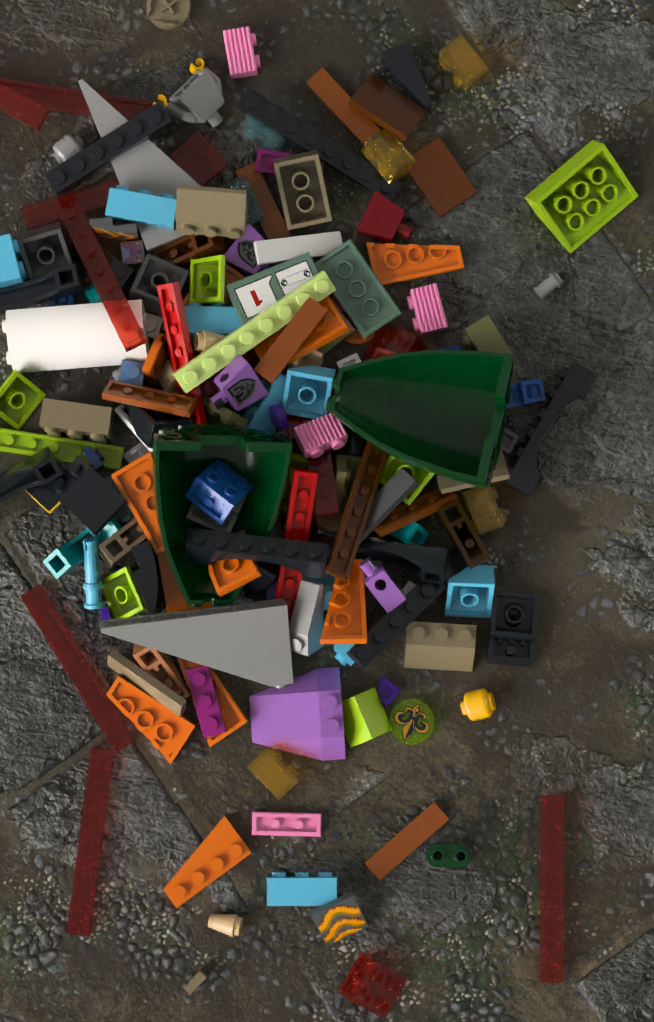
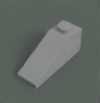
[289,578,324,656]

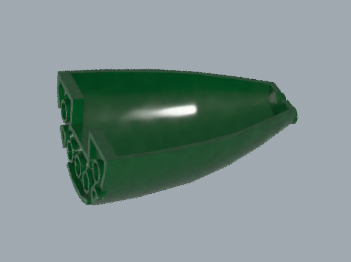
[326,350,514,488]
[153,424,292,607]

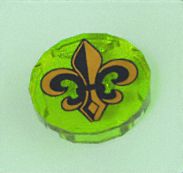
[389,699,435,745]

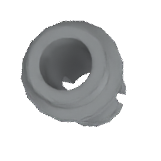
[533,272,563,300]

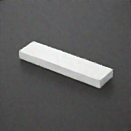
[253,231,343,265]

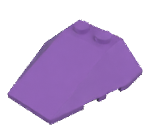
[249,667,346,761]

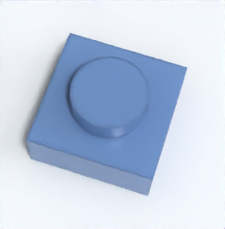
[119,360,144,386]

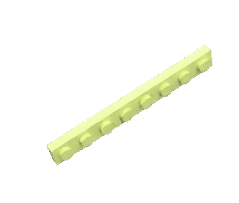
[172,270,336,393]

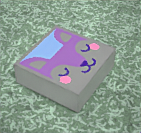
[120,240,145,266]

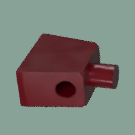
[356,191,413,243]

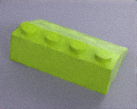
[524,140,638,253]

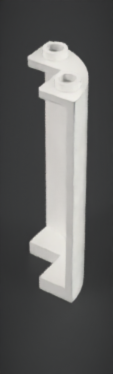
[2,299,149,373]

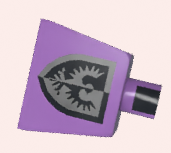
[225,224,276,276]
[210,354,269,411]
[359,557,406,613]

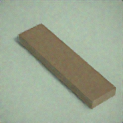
[107,649,186,717]

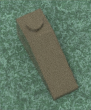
[97,518,147,569]

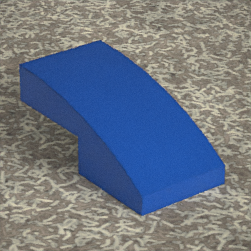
[505,378,546,409]

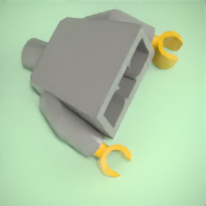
[153,58,224,127]

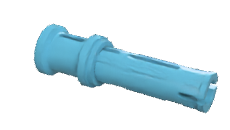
[82,538,105,609]

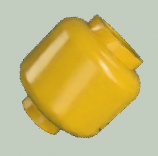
[460,688,496,721]

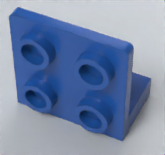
[185,459,253,525]

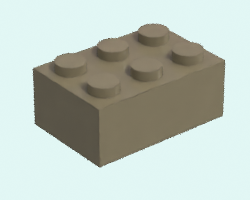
[273,150,332,230]
[39,398,116,443]

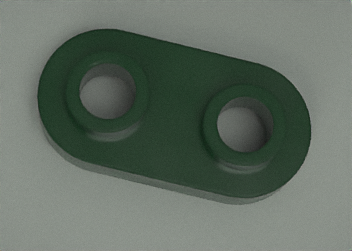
[426,843,472,868]

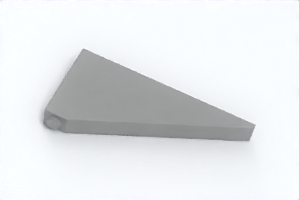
[78,79,200,253]
[99,598,294,688]

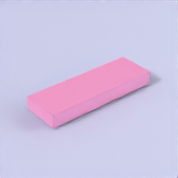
[252,811,322,837]

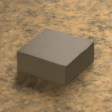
[184,969,207,994]

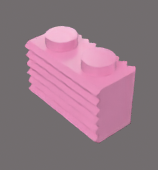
[223,26,261,79]
[406,283,448,336]
[294,413,348,459]

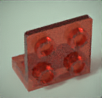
[361,325,427,362]
[338,951,407,1018]

